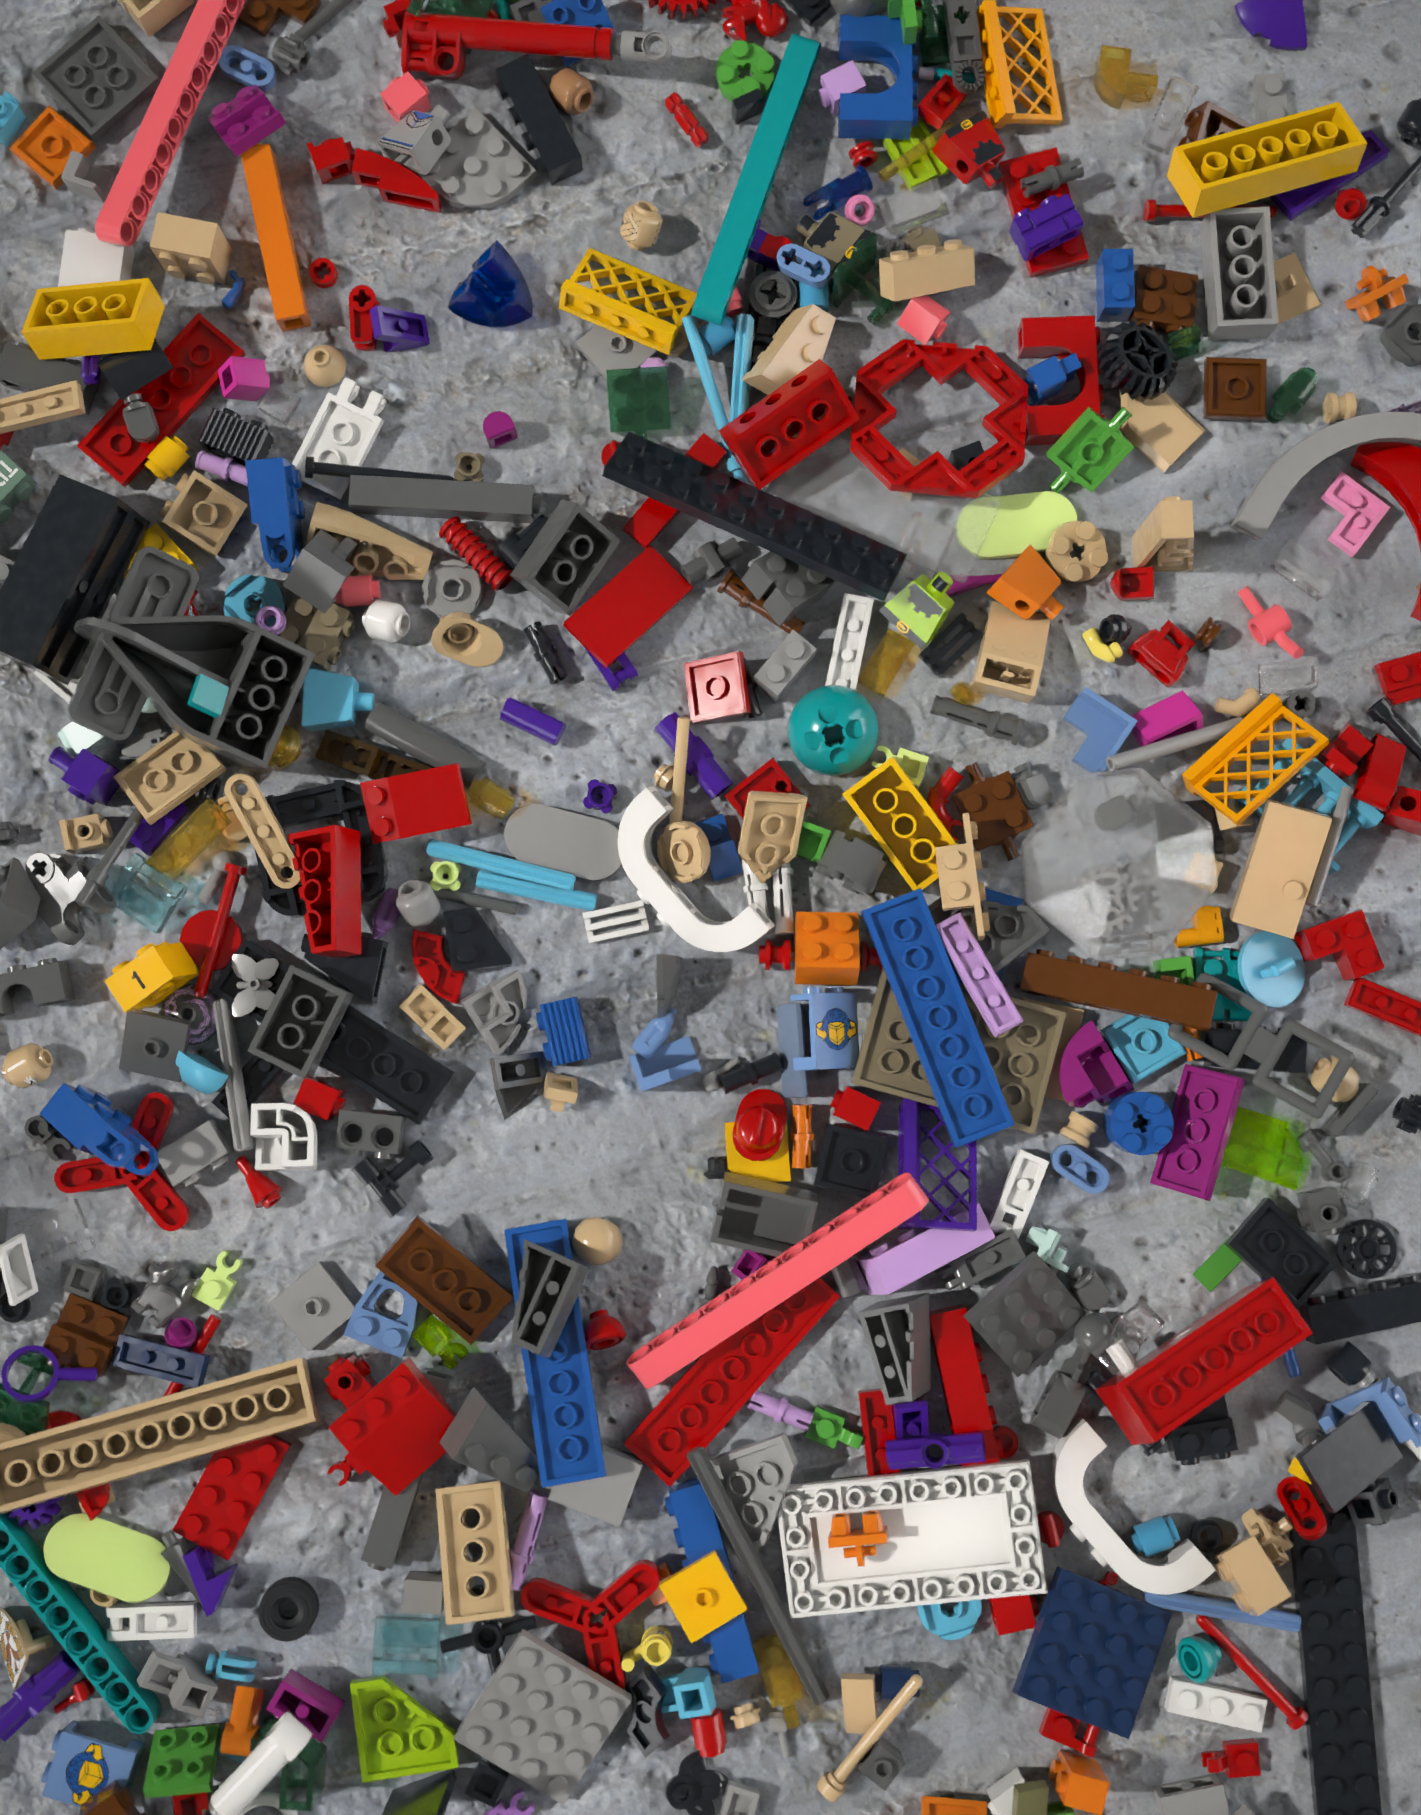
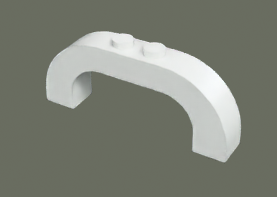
[618,786,775,952]
[1051,1416,1216,1595]

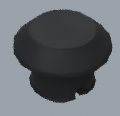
[703,1156,731,1179]

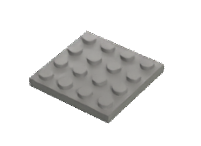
[454,1629,632,1805]

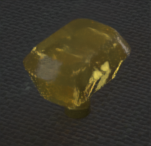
[950,682,974,705]

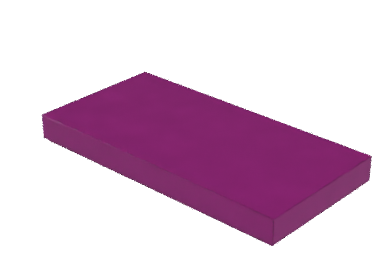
[1150,1064,1246,1201]

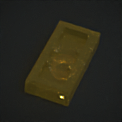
[857,629,915,697]

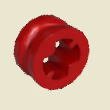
[848,141,878,170]
[309,258,338,288]

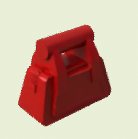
[1127,619,1195,688]

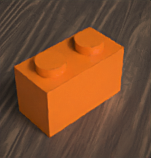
[1049,1749,1110,1815]

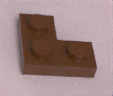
[238,0,322,38]

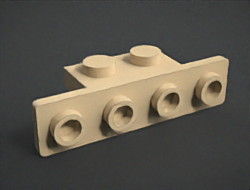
[935,813,990,941]

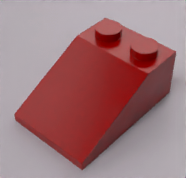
[360,763,472,844]

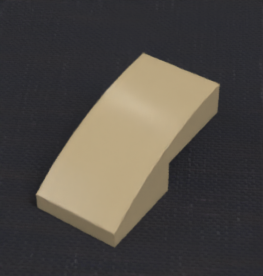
[399,983,466,1050]
[841,1673,878,1734]

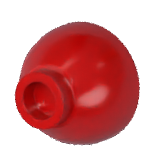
[584,1310,627,1351]

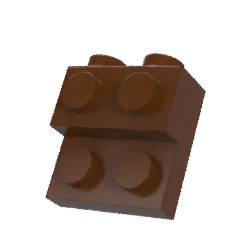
[1178,101,1252,146]
[1129,265,1199,338]
[41,1293,131,1379]

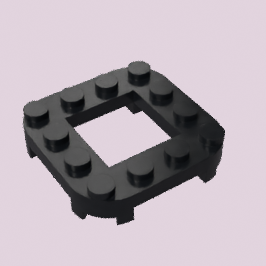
[255,780,388,918]

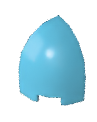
[175,1050,229,1094]

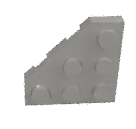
[709,1432,798,1548]

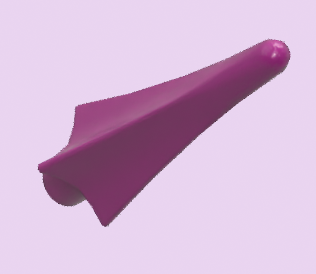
[946,574,1002,597]

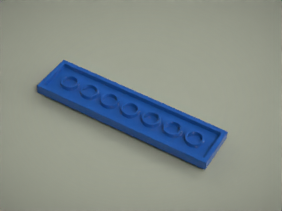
[861,888,1015,1148]
[504,1219,607,1488]

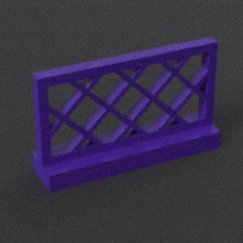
[897,1098,977,1232]

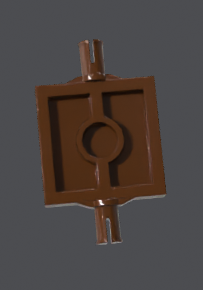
[952,762,1034,862]

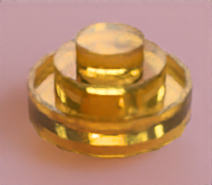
[268,724,301,770]

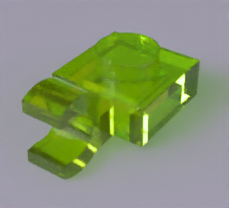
[412,1314,469,1370]

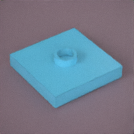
[1099,1014,1187,1084]

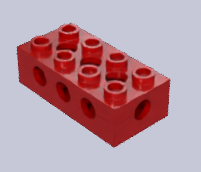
[718,359,860,490]

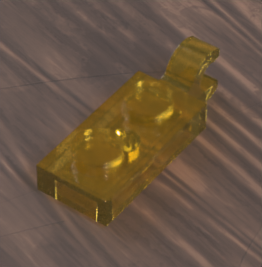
[753,1633,803,1729]

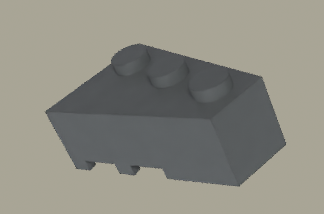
[858,1292,932,1405]

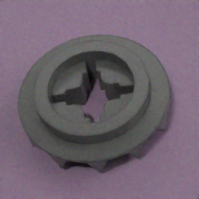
[749,271,797,320]

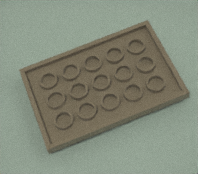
[851,967,1066,1134]

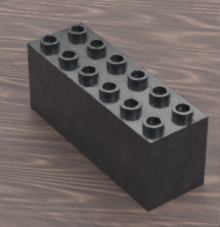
[0,474,151,685]

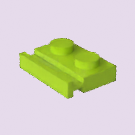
[882,118,949,193]

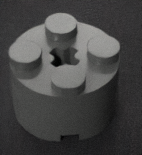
[817,830,890,896]

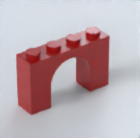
[1017,315,1105,446]

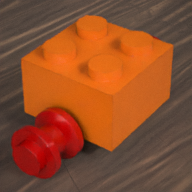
[759,912,883,985]

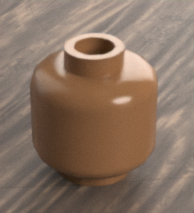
[549,68,593,116]

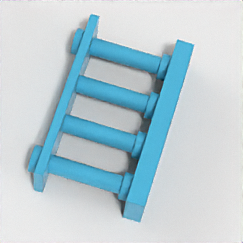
[1237,738,1384,875]

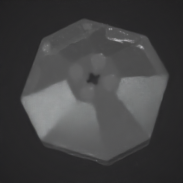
[1019,768,1218,961]

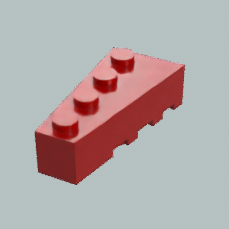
[287,825,361,958]

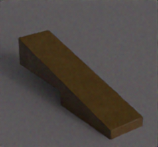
[315,729,431,780]

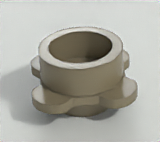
[454,452,485,482]

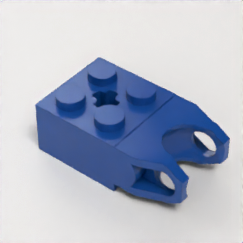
[245,457,305,573]
[39,1083,159,1176]

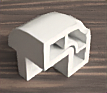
[250,1103,318,1172]

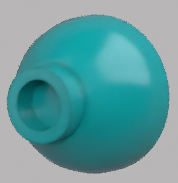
[1177,1636,1222,1684]

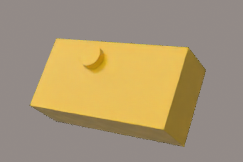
[21,278,165,360]
[842,756,958,891]

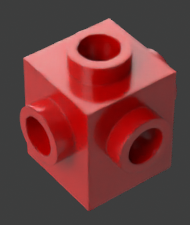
[324,1354,378,1409]

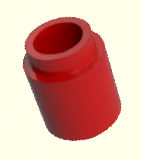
[690,1707,727,1758]

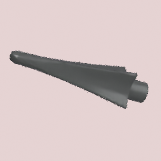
[160,1530,204,1610]

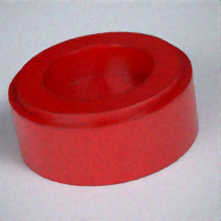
[993,1425,1019,1459]

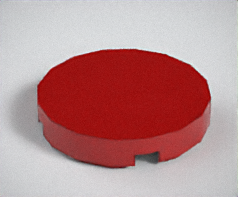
[180,910,244,972]

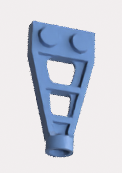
[343,1223,419,1358]

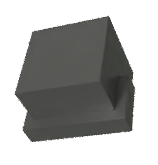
[283,529,358,613]

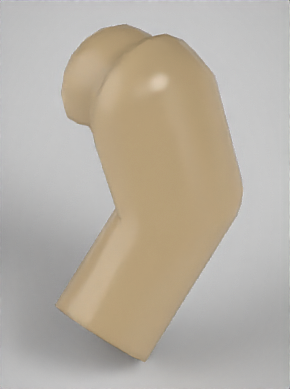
[1214,688,1261,717]

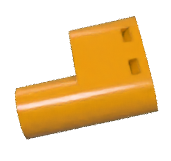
[1173,905,1224,948]

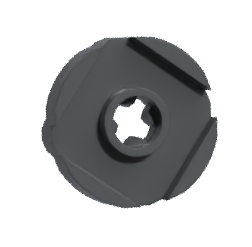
[1380,303,1421,367]

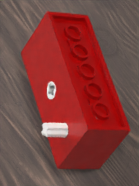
[1095,1277,1312,1445]

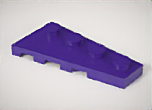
[1269,130,1390,221]

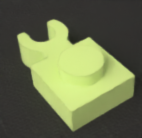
[872,746,930,786]
[191,1250,243,1311]

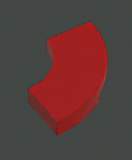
[411,929,466,1005]

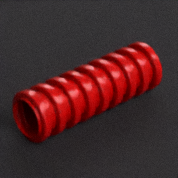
[439,516,513,591]

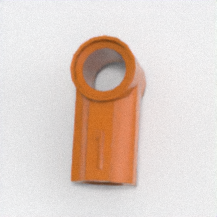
[220,1686,265,1757]

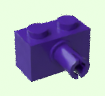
[48,746,120,805]

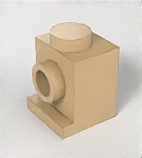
[59,813,113,854]

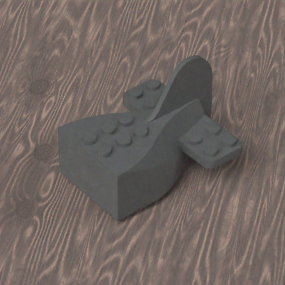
[67,546,315,769]

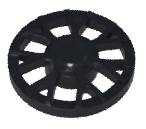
[1336,1219,1397,1279]

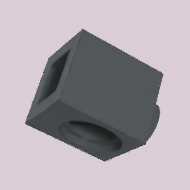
[858,1736,905,1791]

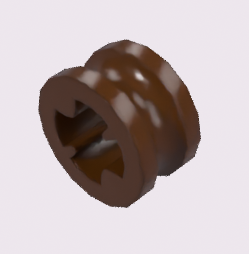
[1193,617,1223,647]

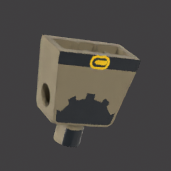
[796,212,872,289]

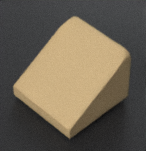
[1215,799,1255,831]

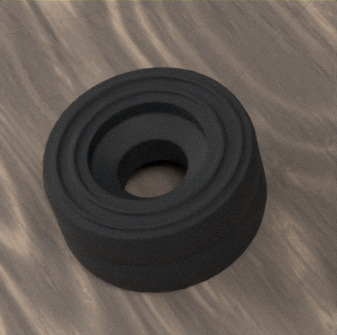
[258,1577,319,1642]

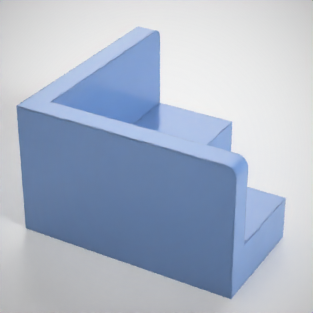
[1062,687,1138,777]
[629,1036,701,1092]

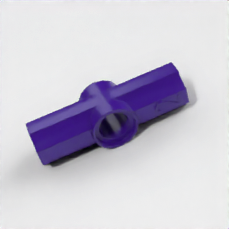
[655,712,733,800]
[886,1431,986,1470]
[0,1650,81,1741]

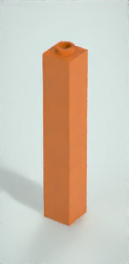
[241,143,312,332]

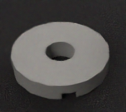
[422,559,484,618]

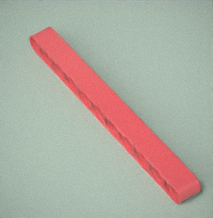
[95,0,246,246]
[626,1173,929,1389]

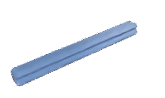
[1143,1591,1302,1632]

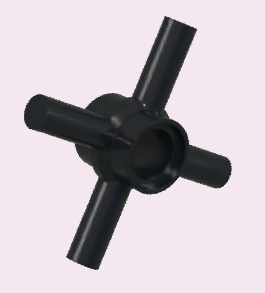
[440,1584,537,1675]

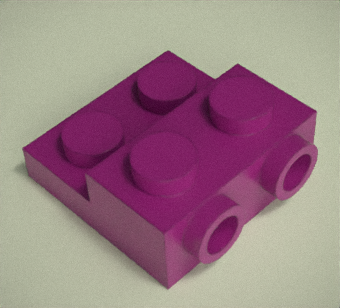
[206,84,286,157]

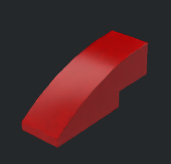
[351,148,442,213]

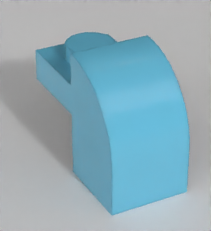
[659,1667,716,1719]

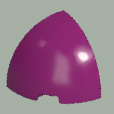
[1059,1020,1134,1108]

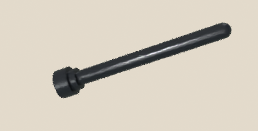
[1366,697,1421,762]

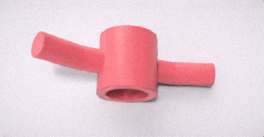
[1237,586,1304,659]

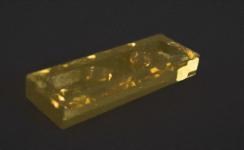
[146,799,232,885]

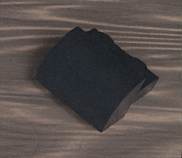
[98,337,174,400]

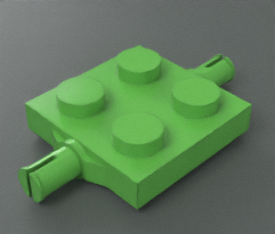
[1046,407,1135,494]

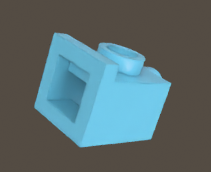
[0,92,27,147]

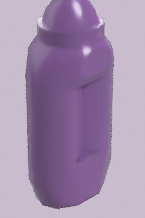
[371,888,400,939]

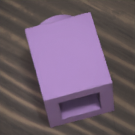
[817,60,867,116]

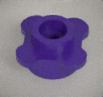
[583,779,617,813]

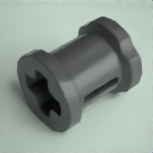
[1282,690,1316,723]

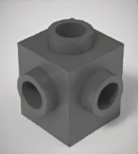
[1297,1186,1347,1236]

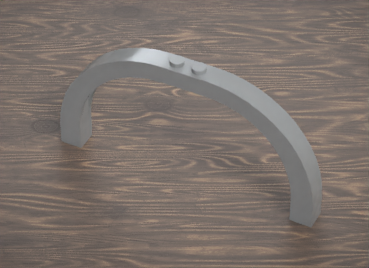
[1230,412,1421,541]

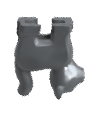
[130,1261,198,1329]

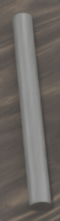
[1305,786,1354,908]

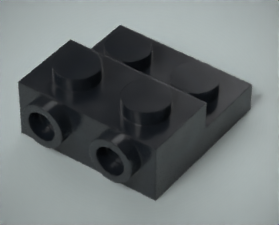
[1166,1395,1238,1465]

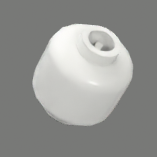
[362,600,410,643]

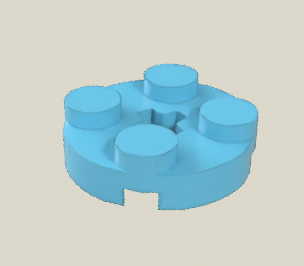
[223,574,287,627]
[917,1600,982,1640]

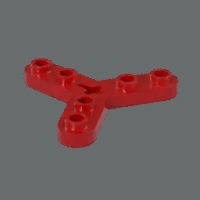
[54,1092,190,1231]
[520,1559,661,1689]

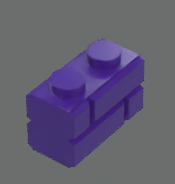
[1009,193,1084,262]

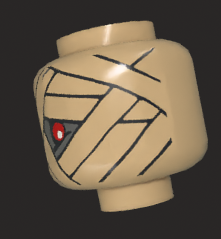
[620,201,663,250]

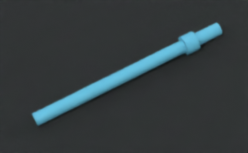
[682,315,749,484]

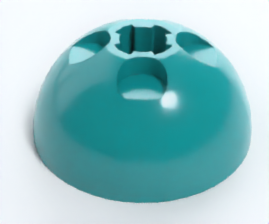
[788,685,879,776]

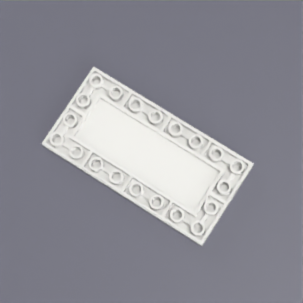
[778,1459,1048,1618]

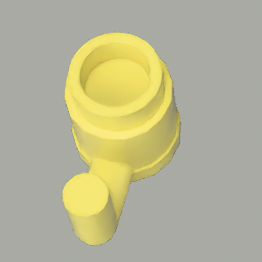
[621,1625,673,1672]

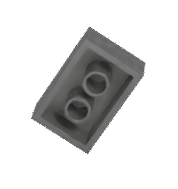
[510,500,621,616]
[247,965,354,1079]

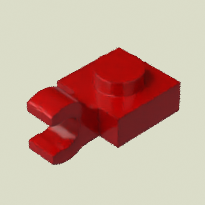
[1201,1738,1261,1778]

